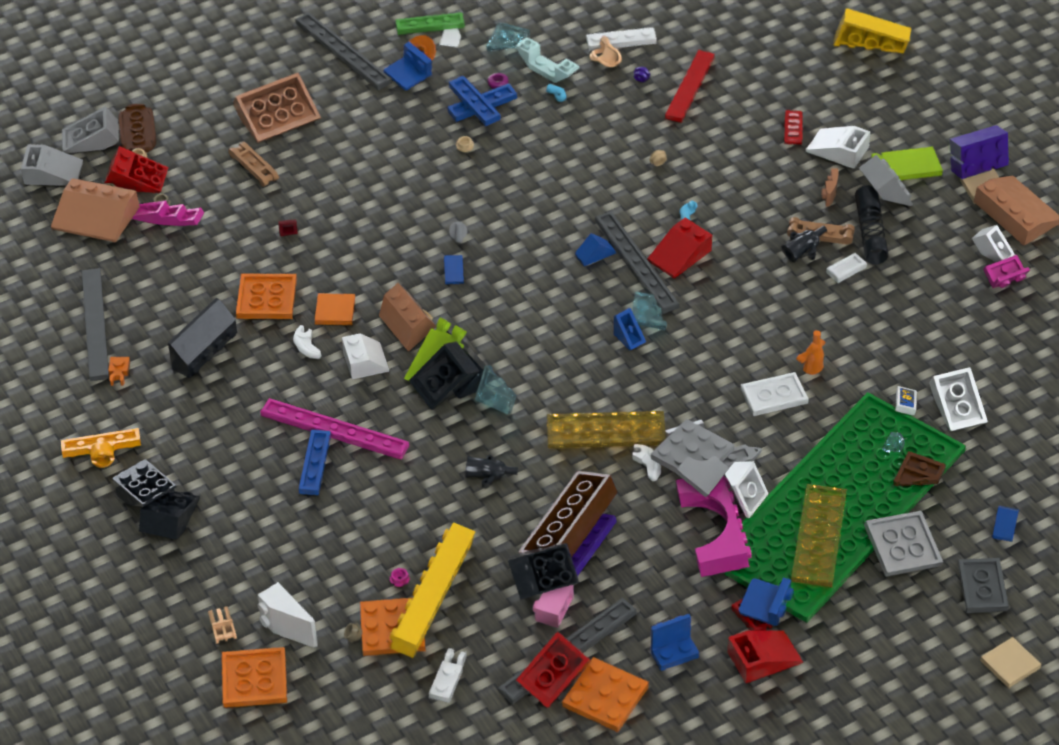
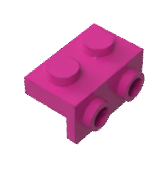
[983,255,1030,289]

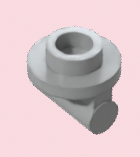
[449,222,467,242]

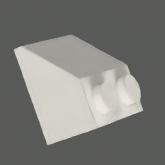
[342,333,389,379]
[725,462,769,518]

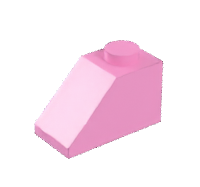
[533,585,574,628]

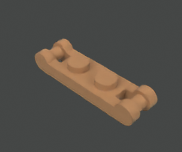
[228,142,279,187]
[787,217,855,245]

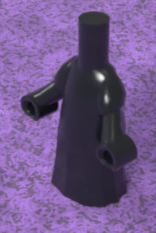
[781,225,827,263]
[465,455,518,489]

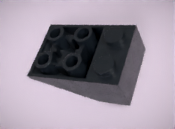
[112,459,177,507]
[139,489,200,539]
[508,543,579,600]

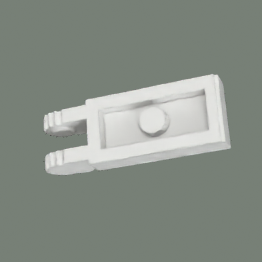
[429,648,466,703]

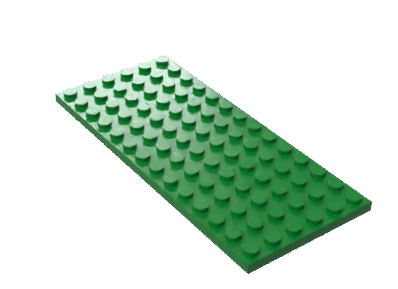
[723,392,966,623]

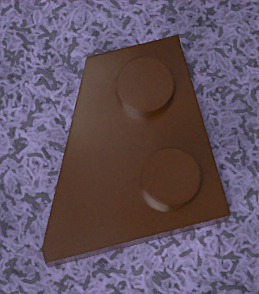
[894,451,946,486]

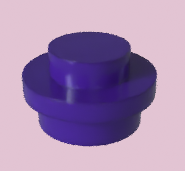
[634,67,650,82]

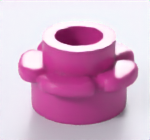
[390,568,410,587]

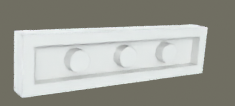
[586,28,656,51]

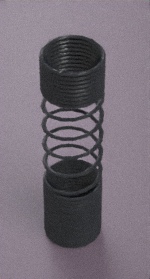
[855,185,889,265]

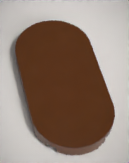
[118,104,156,153]

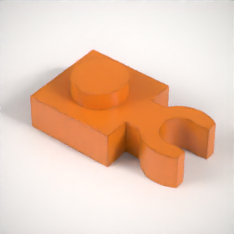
[108,357,130,386]

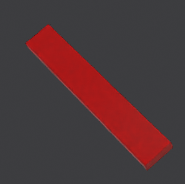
[665,50,715,123]

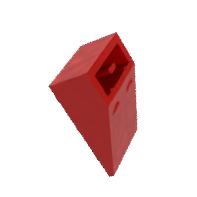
[104,146,168,193]
[727,630,803,683]

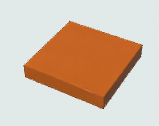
[315,293,356,325]

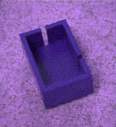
[950,125,1009,179]

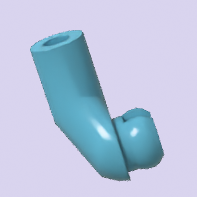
[546,84,566,102]
[680,201,697,221]

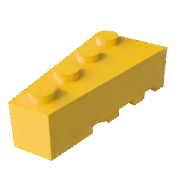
[834,8,911,53]

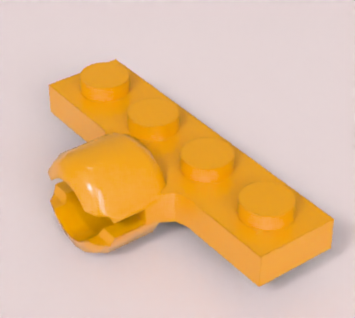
[61,428,141,468]

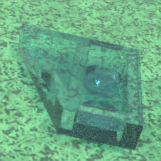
[486,22,531,51]
[632,291,667,330]
[475,365,516,414]

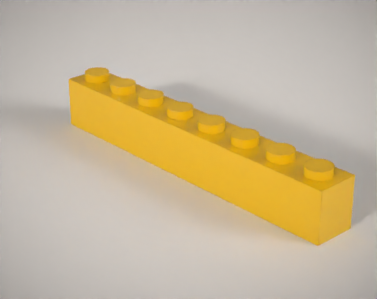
[389,522,476,658]

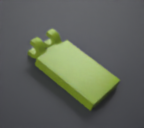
[871,147,943,180]
[404,317,467,382]

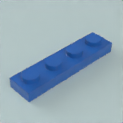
[449,76,501,126]
[448,84,517,122]
[299,430,331,495]

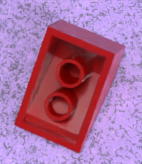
[647,217,712,279]
[516,632,592,708]

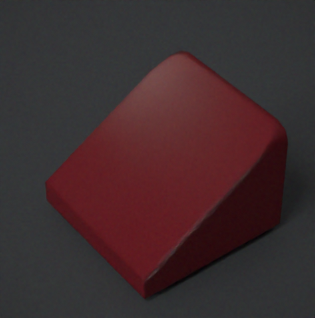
[278,219,298,236]

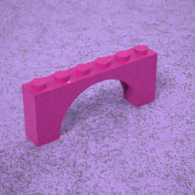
[676,476,752,577]

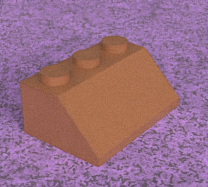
[379,283,436,351]

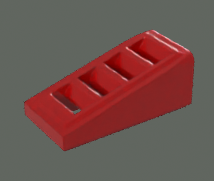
[784,110,803,145]

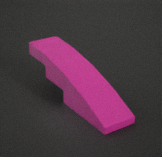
[132,201,204,226]

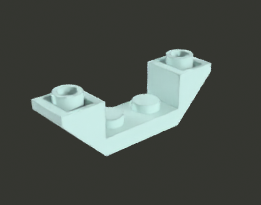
[516,37,579,83]

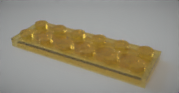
[547,411,666,448]
[791,484,847,587]

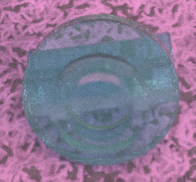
[882,432,905,452]

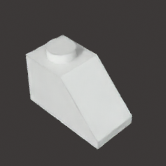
[972,225,1015,262]

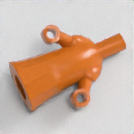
[796,330,826,375]

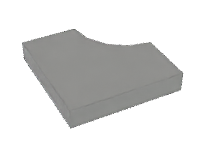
[675,456,729,497]

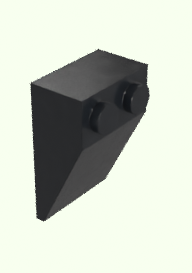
[409,341,479,410]

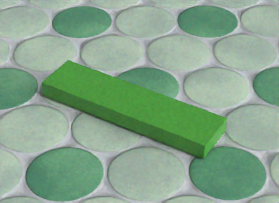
[395,13,465,35]

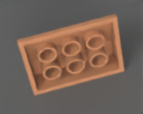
[233,73,321,143]
[973,176,1059,246]
[51,178,140,242]

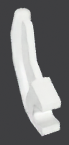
[293,325,321,359]
[633,444,661,482]

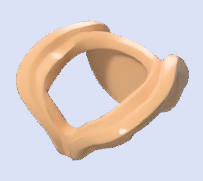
[589,35,622,67]

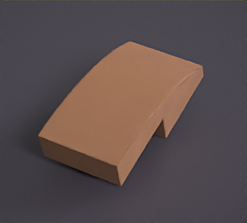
[822,168,838,207]

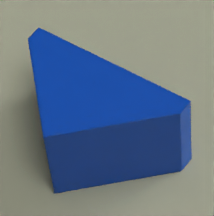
[575,233,616,266]
[444,255,464,285]
[614,308,646,350]
[992,506,1019,542]

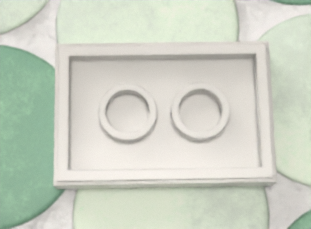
[741,372,808,416]

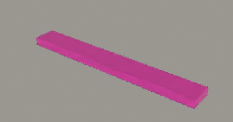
[260,398,409,460]

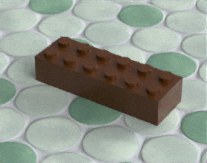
[518,471,618,558]

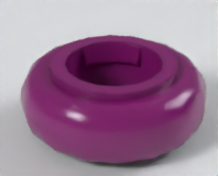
[488,73,509,89]

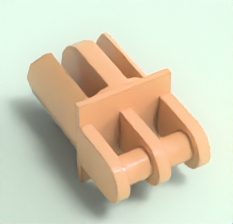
[208,607,237,644]

